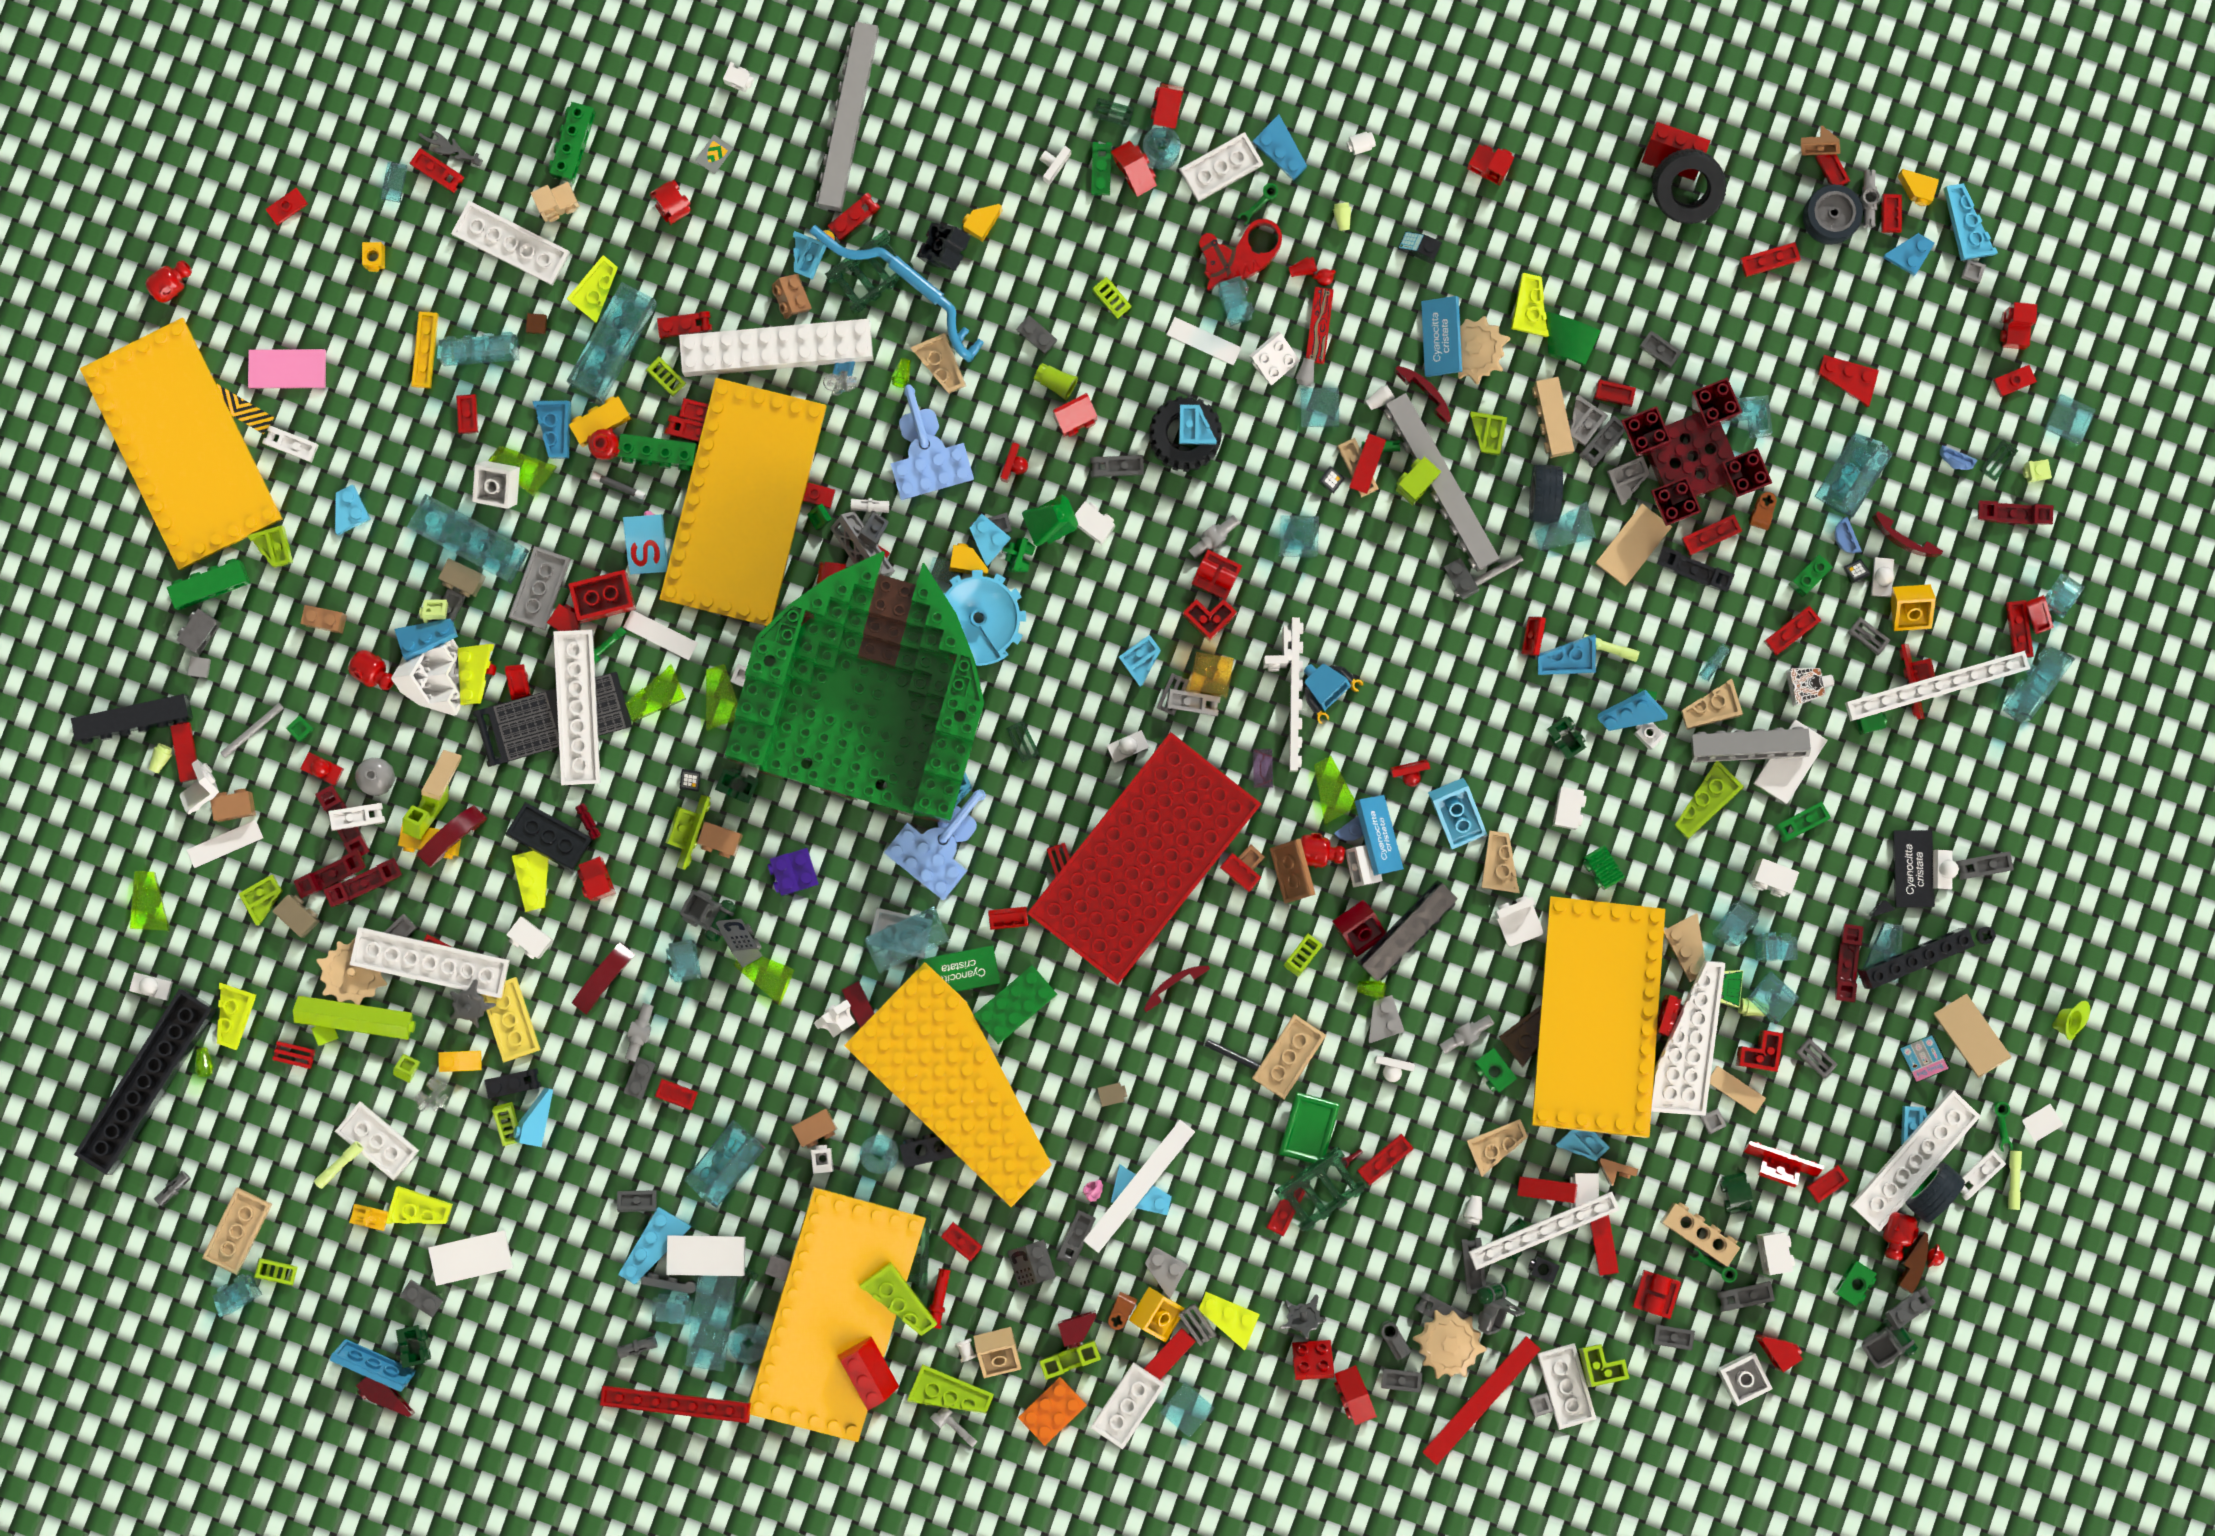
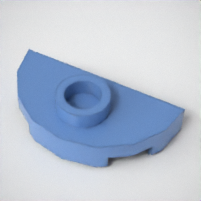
[1940,445,1977,470]
[1834,517,1862,554]
[1334,816,1363,841]

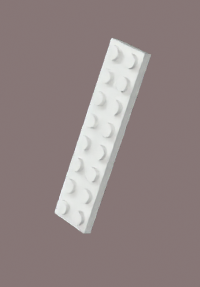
[554,630,601,785]
[350,927,510,998]
[1850,1090,1981,1232]

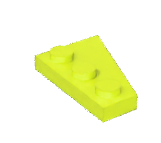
[567,255,618,324]
[1511,273,1549,337]
[457,644,494,705]
[512,851,549,912]
[217,983,256,1050]
[386,1186,453,1224]
[1199,1292,1260,1350]

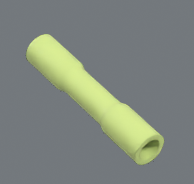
[1583,634,1640,662]
[314,1141,364,1189]
[2008,1151,2022,1210]

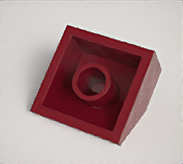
[1332,899,1386,957]
[1058,1310,1096,1349]

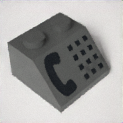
[716,919,762,968]
[1007,1239,1056,1288]

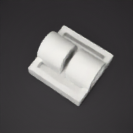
[1249,332,1300,385]

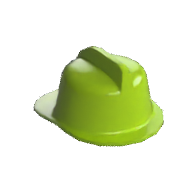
[2052,1001,2090,1040]

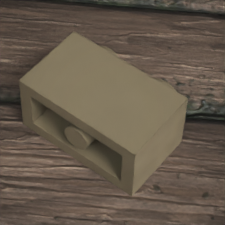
[438,558,486,598]
[272,894,320,938]
[1097,1082,1127,1107]

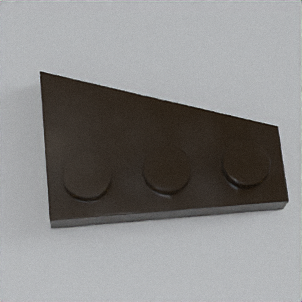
[1499,1005,1541,1068]

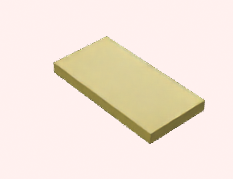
[481,977,541,1063]

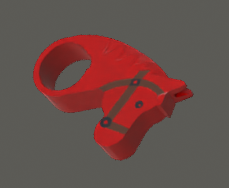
[1199,219,1282,291]

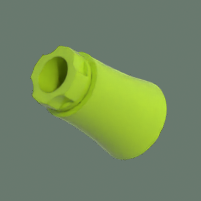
[1034,363,1078,400]

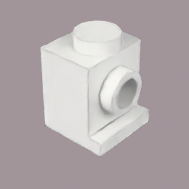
[723,62,754,93]
[1634,722,1666,750]
[811,1145,834,1174]

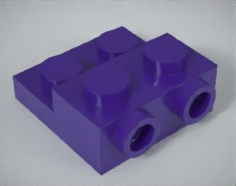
[768,848,819,896]

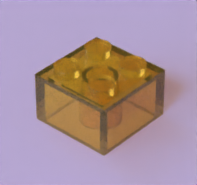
[1189,652,1234,698]

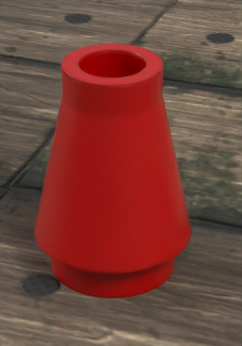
[1289,257,1318,277]

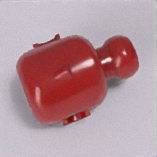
[145,260,192,303]
[586,428,620,461]
[348,650,394,690]
[1301,833,1345,868]
[1882,1212,1919,1261]

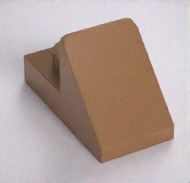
[1801,126,1840,155]
[1597,1158,1638,1186]

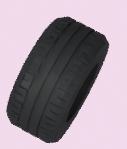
[1652,149,1727,224]

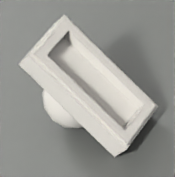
[1871,557,1894,598]
[1107,730,1149,763]
[1933,850,1959,889]
[129,972,173,1001]
[1374,1055,1415,1082]

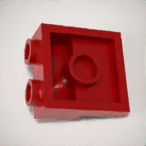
[1657,995,1683,1037]

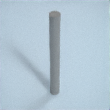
[1453,554,1523,597]
[220,703,284,758]

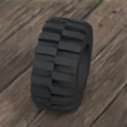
[1149,396,1222,472]

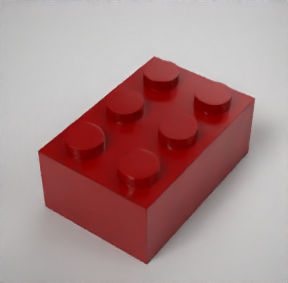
[569,570,636,623]

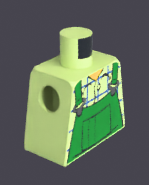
[1720,970,1743,1008]

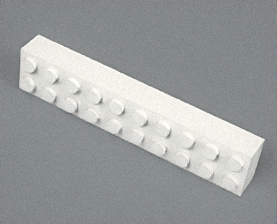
[679,319,874,377]

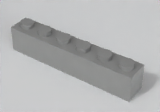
[1691,727,1811,763]

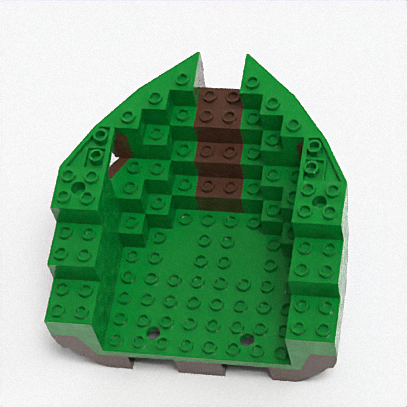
[725,551,984,823]

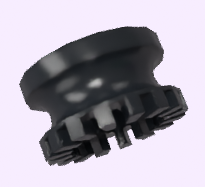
[1976,927,1996,944]

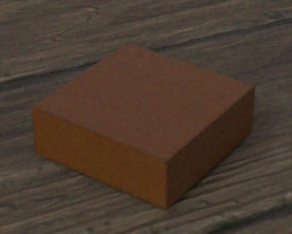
[526,313,547,335]

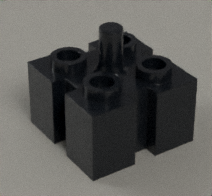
[916,222,971,271]

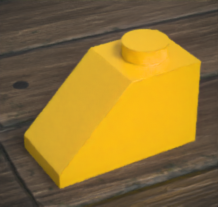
[1898,169,1939,206]
[962,204,1003,242]
[949,543,988,577]
[439,1051,482,1072]

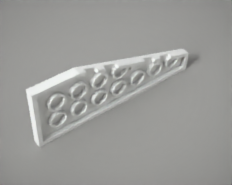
[1651,961,1725,1116]

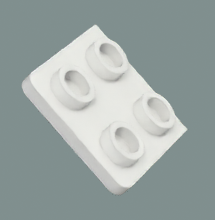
[1263,625,1292,672]
[180,759,219,814]
[1494,896,1543,947]

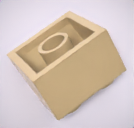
[973,1327,1022,1378]

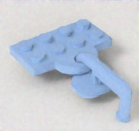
[890,385,974,500]
[884,789,986,901]

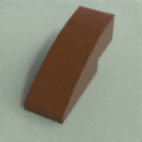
[1895,1231,1928,1294]

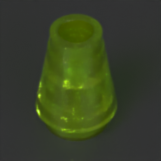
[891,358,911,388]
[1357,980,1386,999]
[195,1048,215,1077]

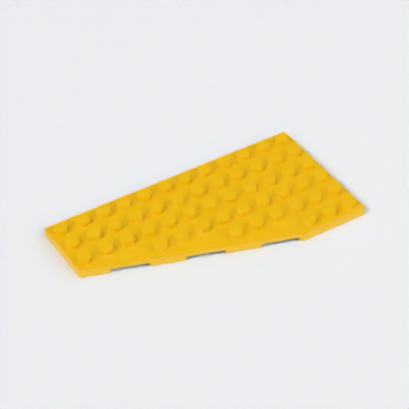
[844,962,1052,1208]

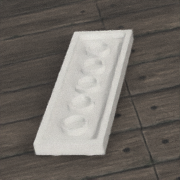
[451,201,570,286]

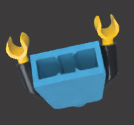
[1304,664,1363,724]

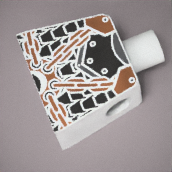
[1786,668,1834,707]

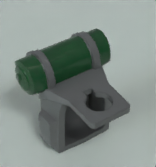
[680,890,737,942]
[1477,1283,1525,1335]
[1861,1317,1918,1369]

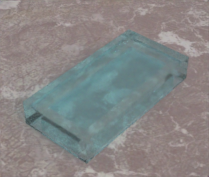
[381,162,408,203]

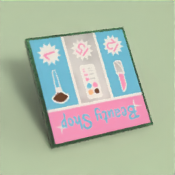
[1899,1034,1951,1083]

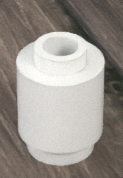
[1346,132,1376,155]

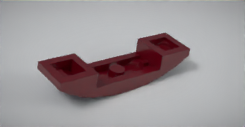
[1394,366,1451,426]
[1978,500,2054,525]
[1872,511,1943,557]
[315,785,370,857]
[417,805,487,868]
[294,850,366,898]
[323,858,402,908]
[1835,924,1863,1003]
[571,943,635,1015]
[1144,966,1210,1012]
[842,981,875,1028]

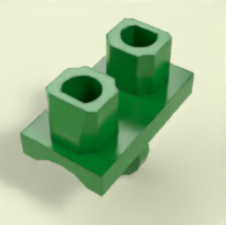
[1002,537,1036,572]

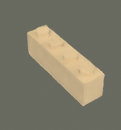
[1532,377,1574,458]

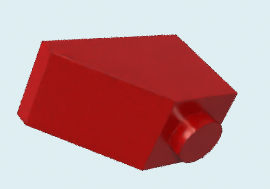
[547,604,581,631]

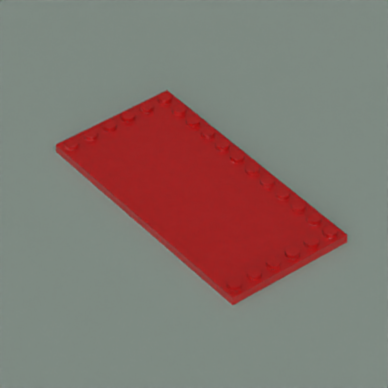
[1027,732,1262,985]

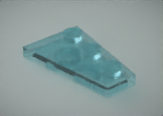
[1535,501,1596,551]
[1859,923,1904,983]

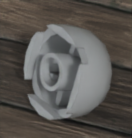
[355,758,395,796]

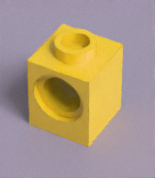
[362,242,385,272]

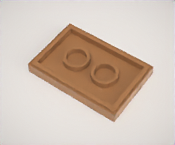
[1270,839,1316,904]

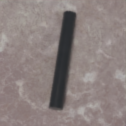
[1204,1039,1260,1071]

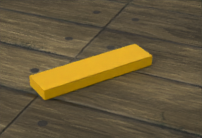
[411,311,439,389]

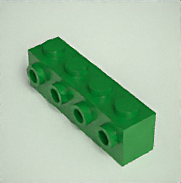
[548,102,596,184]
[617,434,698,471]
[167,559,251,611]

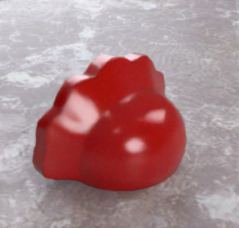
[1312,269,1336,286]
[1927,1244,1945,1268]

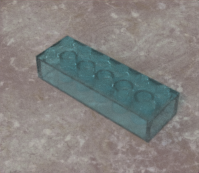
[567,282,658,403]
[407,494,529,584]

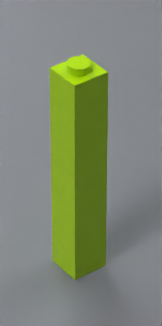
[293,996,416,1040]

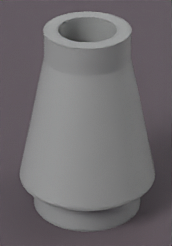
[1295,358,1315,387]

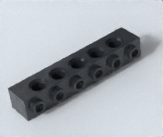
[1858,928,1975,989]
[900,1134,957,1168]

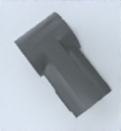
[1379,1321,1411,1360]

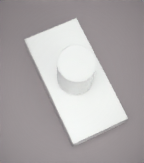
[1039,146,1071,185]

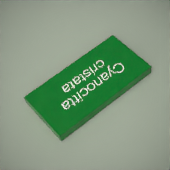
[918,945,1000,992]

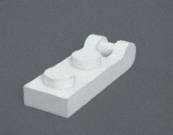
[262,425,319,463]
[328,803,385,831]
[1961,1150,2006,1201]

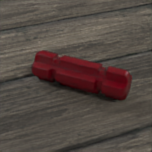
[575,803,601,840]

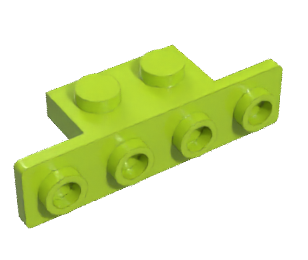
[665,795,711,870]

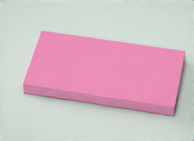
[248,349,326,389]

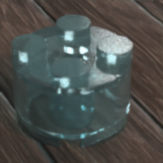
[1143,127,1181,170]
[2045,573,2085,619]
[860,1135,900,1174]
[728,1323,768,1364]

